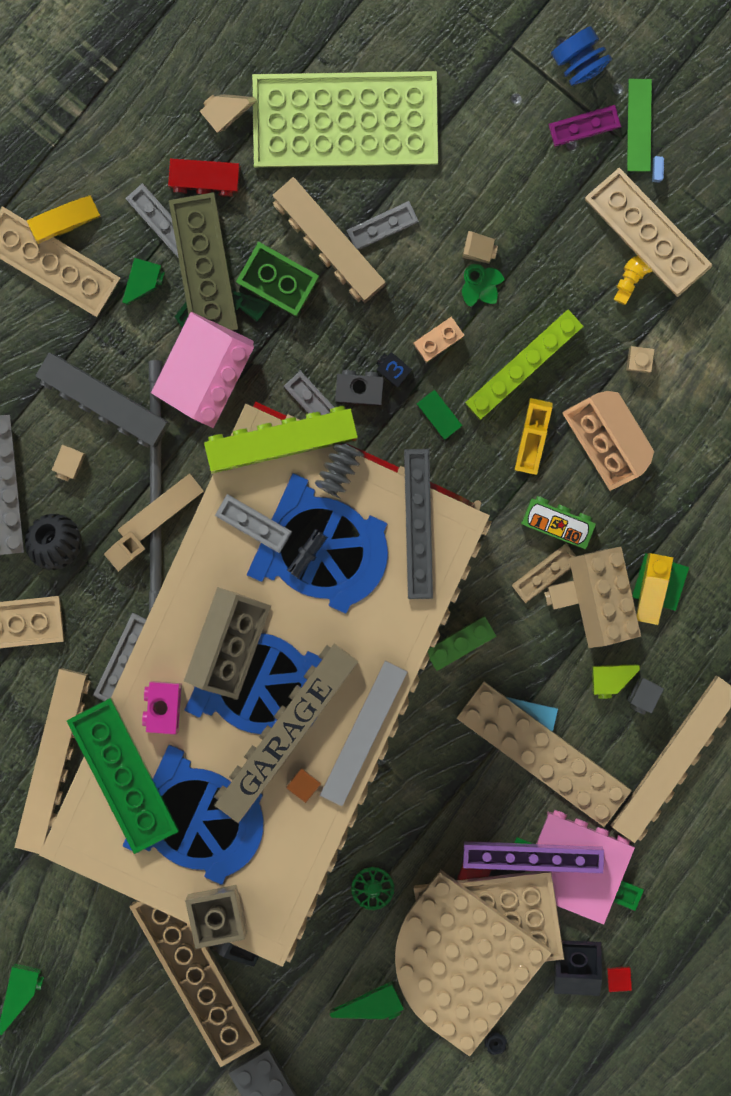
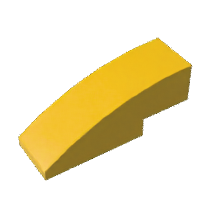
[27,195,101,244]
[515,398,553,475]

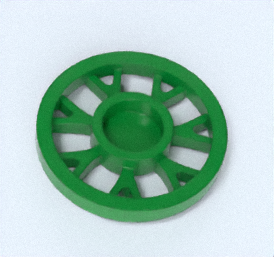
[351,867,394,910]

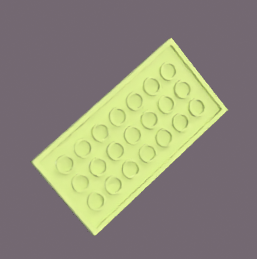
[252,71,438,168]

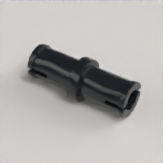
[287,529,328,579]

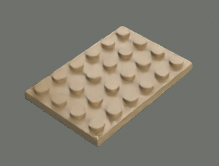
[414,871,564,962]

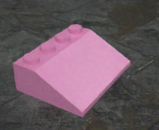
[151,312,254,428]

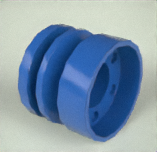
[551,26,612,86]

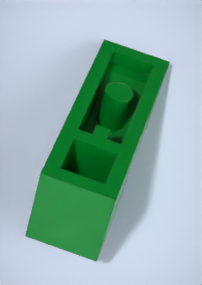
[0,964,44,1035]
[330,981,404,1020]

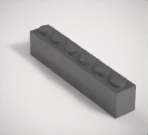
[36,352,171,448]

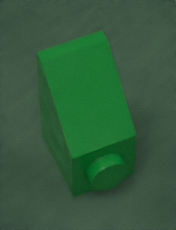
[122,258,165,305]

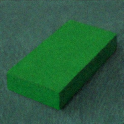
[416,389,463,440]

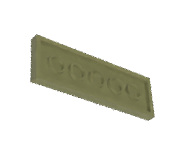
[169,192,238,331]

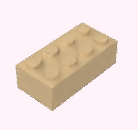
[569,547,641,648]

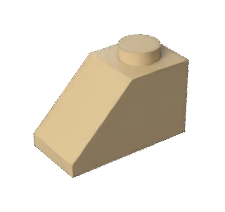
[200,94,257,133]
[462,231,498,264]

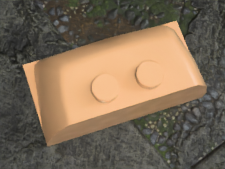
[562,391,654,491]

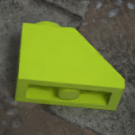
[592,664,640,699]

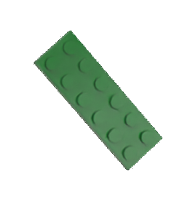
[66,698,179,854]

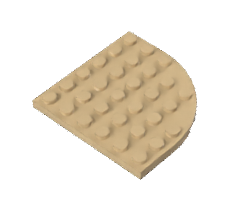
[395,869,552,1056]

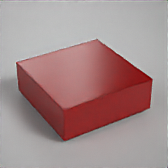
[607,967,632,992]

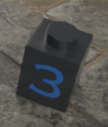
[376,352,412,388]

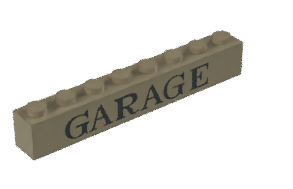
[214,643,358,823]

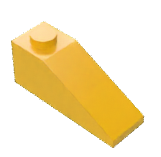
[636,553,673,625]

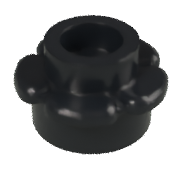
[484,1032,507,1055]

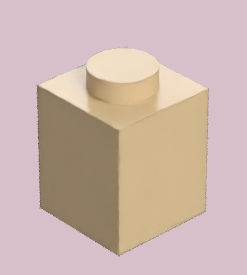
[626,346,654,373]
[52,445,86,481]
[104,531,145,572]
[544,580,579,609]

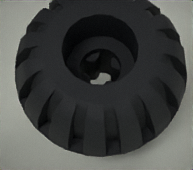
[25,514,82,570]

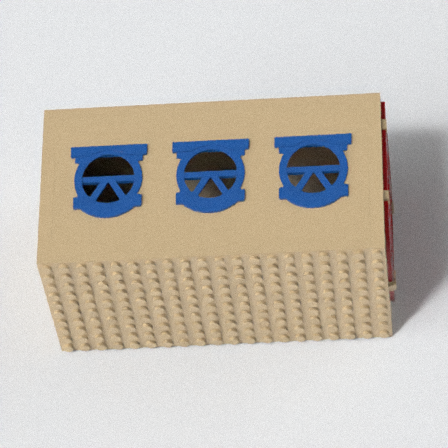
[39,401,492,967]

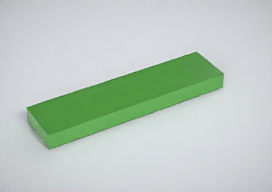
[627,79,652,172]

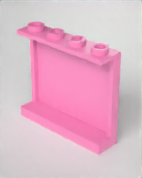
[525,810,635,924]

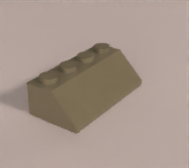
[184,587,271,699]

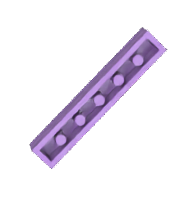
[463,841,604,873]

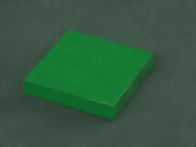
[632,553,689,611]

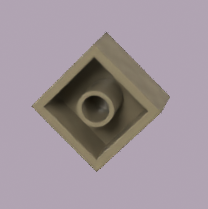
[185,885,247,949]

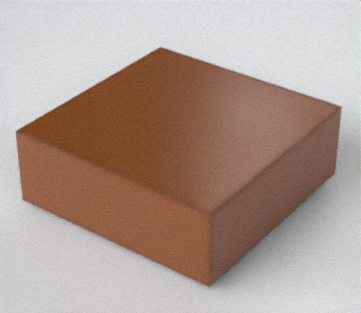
[286,768,321,803]

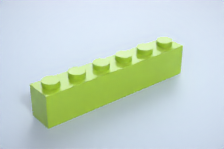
[464,310,583,420]
[204,406,358,474]

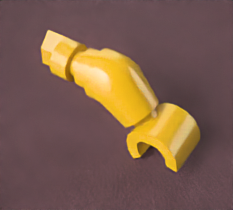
[614,256,652,305]

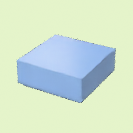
[652,156,664,182]

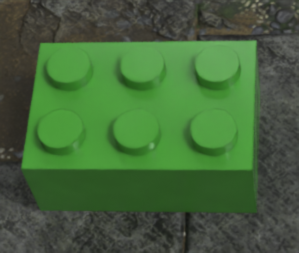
[236,242,320,318]

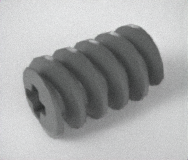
[315,443,364,499]

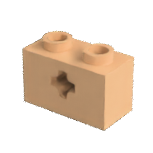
[413,316,465,363]

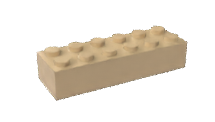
[273,177,386,303]

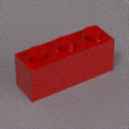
[168,158,240,197]

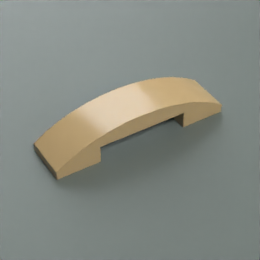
[118,474,204,542]

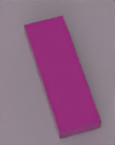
[548,105,621,147]

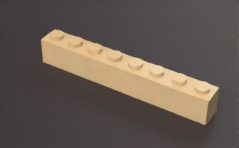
[14,668,91,854]
[611,676,731,843]

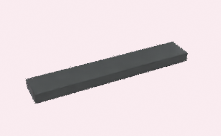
[404,449,433,599]

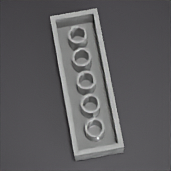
[0,415,24,555]

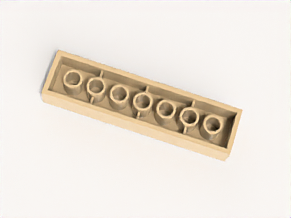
[130,900,262,1067]

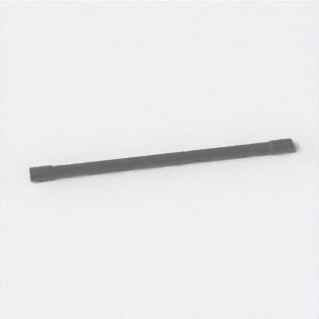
[149,360,162,613]

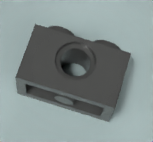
[335,370,383,406]
[627,676,664,715]

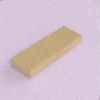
[512,543,576,603]

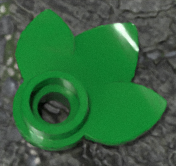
[462,264,505,307]

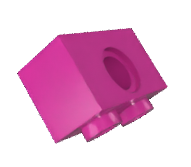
[142,681,182,734]

